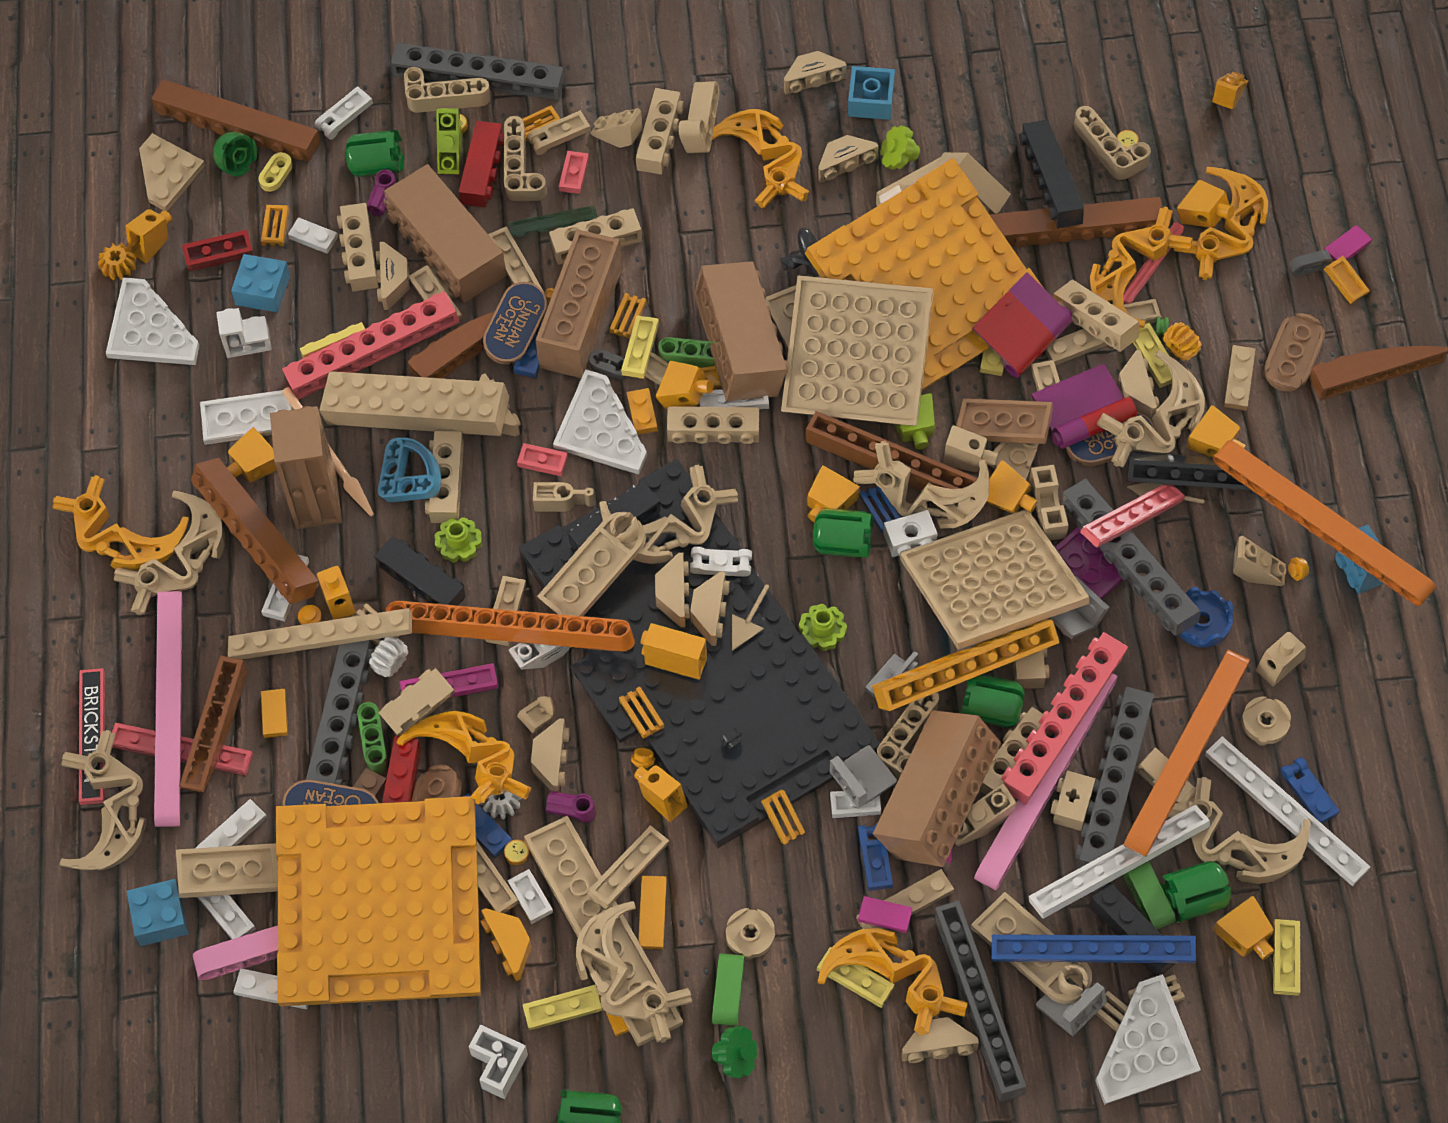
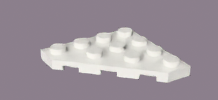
[106,278,199,365]
[553,369,647,474]
[1095,974,1201,1105]

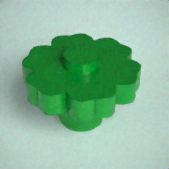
[712,1026,758,1078]

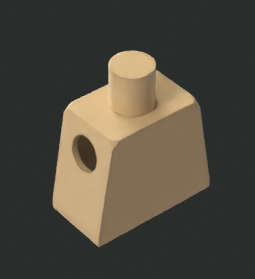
[943,425,998,472]
[1256,632,1306,687]

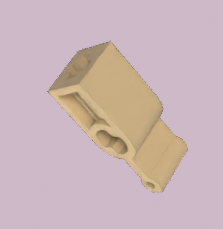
[533,482,595,512]
[1134,747,1196,805]

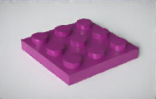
[1055,527,1132,600]

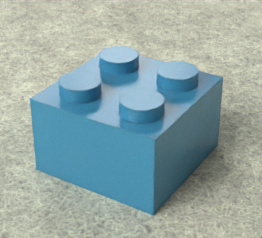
[848,66,895,120]
[231,254,290,312]
[1335,524,1383,594]
[127,879,189,946]

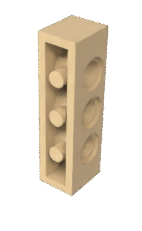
[636,88,684,175]
[337,203,379,292]
[549,208,642,265]
[1054,279,1139,352]
[667,407,759,444]
[425,431,464,523]
[980,707,1053,795]

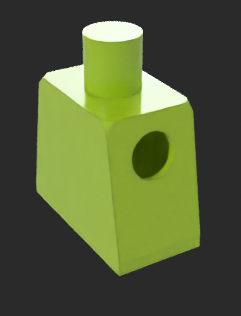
[894,393,935,449]

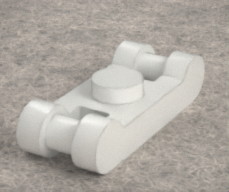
[690,547,752,576]

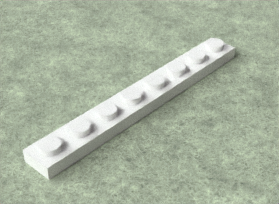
[1205,736,1370,886]
[1029,805,1210,919]

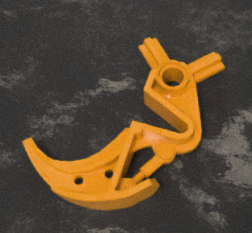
[712,109,810,208]
[1174,167,1268,280]
[1090,207,1193,328]
[53,475,189,572]
[397,711,531,805]
[818,928,968,1036]

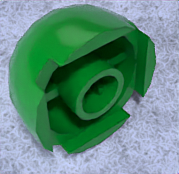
[213,131,257,177]

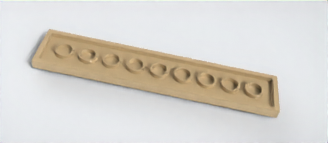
[524,816,683,1047]

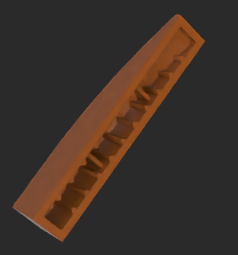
[407,311,495,379]
[1309,346,1448,401]
[179,656,248,793]

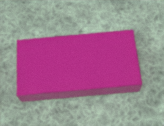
[1324,225,1372,262]
[858,896,912,933]

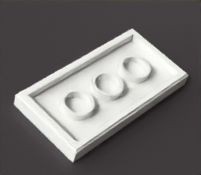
[200,390,293,445]

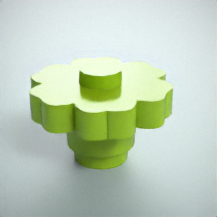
[880,125,920,170]
[435,517,482,563]
[799,604,847,651]

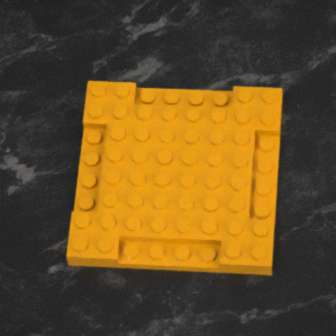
[805,157,1043,391]
[276,796,481,1007]

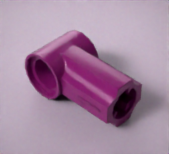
[367,170,396,216]
[546,791,596,823]

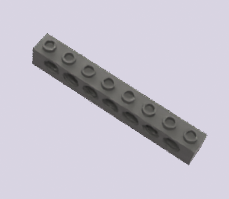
[391,43,565,100]
[1062,478,1200,637]
[306,640,375,785]
[1075,687,1154,869]
[934,901,1026,1103]

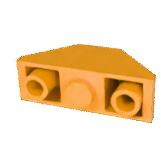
[1212,72,1248,109]
[480,908,532,981]

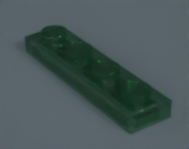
[508,205,597,237]

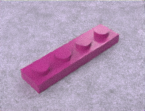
[400,663,498,698]

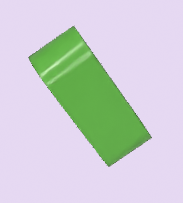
[658,337,715,368]
[357,702,389,775]
[1123,861,1176,930]
[712,953,745,1026]

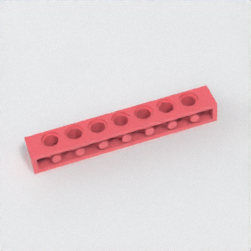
[282,291,460,400]
[1001,632,1128,805]

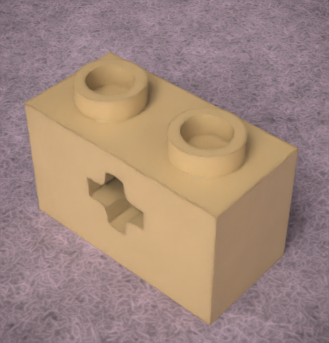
[1050,771,1096,831]

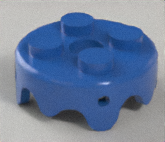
[1175,587,1233,648]

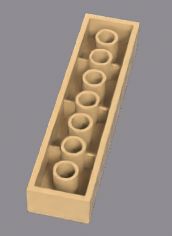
[319,371,510,436]

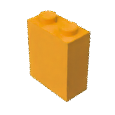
[641,623,707,680]

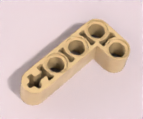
[404,67,491,113]
[679,81,719,153]
[1074,106,1151,180]
[504,116,547,201]
[877,692,939,780]

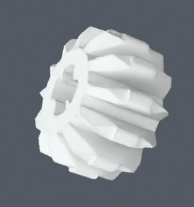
[369,636,408,677]
[481,791,522,820]

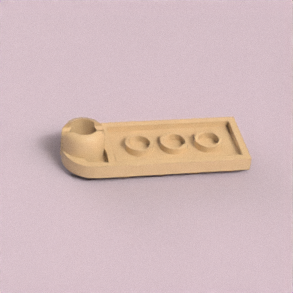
[537,512,646,616]
[176,843,278,898]
[971,892,1092,1004]

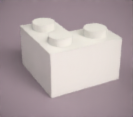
[216,308,272,358]
[469,1025,528,1099]

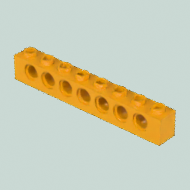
[872,619,1060,711]

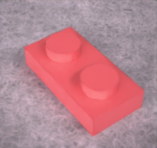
[559,151,589,194]
[517,443,568,477]

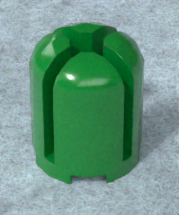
[345,130,405,177]
[813,508,873,558]
[961,674,1025,728]
[1160,861,1231,923]
[557,1089,622,1123]

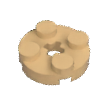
[1241,697,1291,746]
[726,908,775,960]

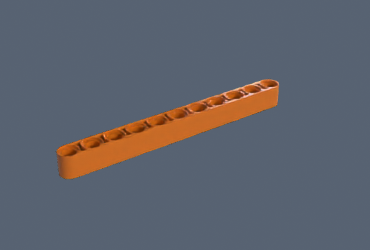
[1213,440,1436,606]
[386,601,635,651]
[1123,649,1250,857]

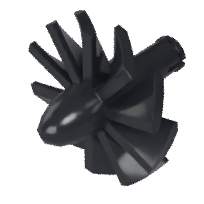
[780,228,820,277]

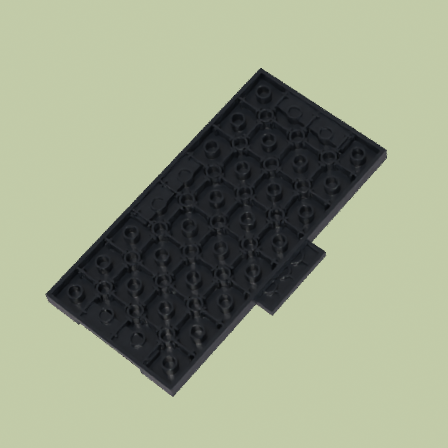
[519,459,880,849]

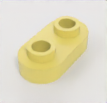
[259,152,293,192]

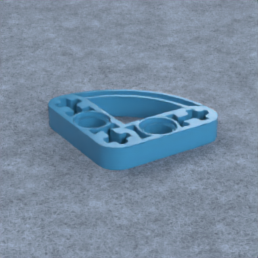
[378,438,441,502]

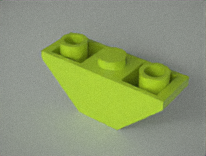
[436,108,462,174]

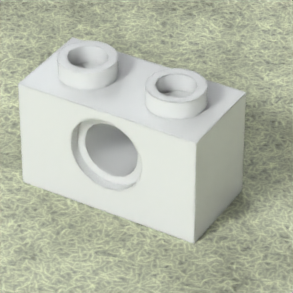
[883,510,937,557]

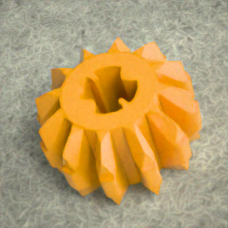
[98,242,137,281]
[1163,322,1202,361]

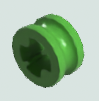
[1155,316,1169,336]

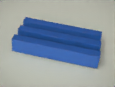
[860,485,901,533]

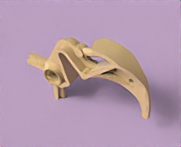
[1097,350,1205,467]
[853,441,989,529]
[599,465,738,564]
[114,491,225,615]
[59,730,146,871]
[1168,777,1311,884]
[576,901,692,1043]

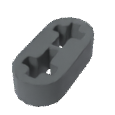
[1289,250,1333,276]
[589,349,628,380]

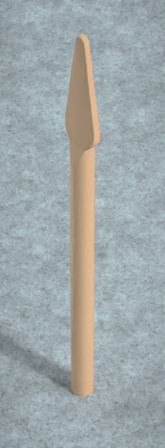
[282,387,374,517]

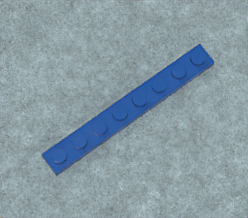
[992,934,1196,963]

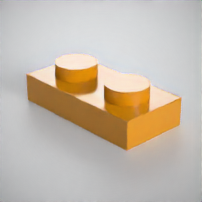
[627,388,658,435]

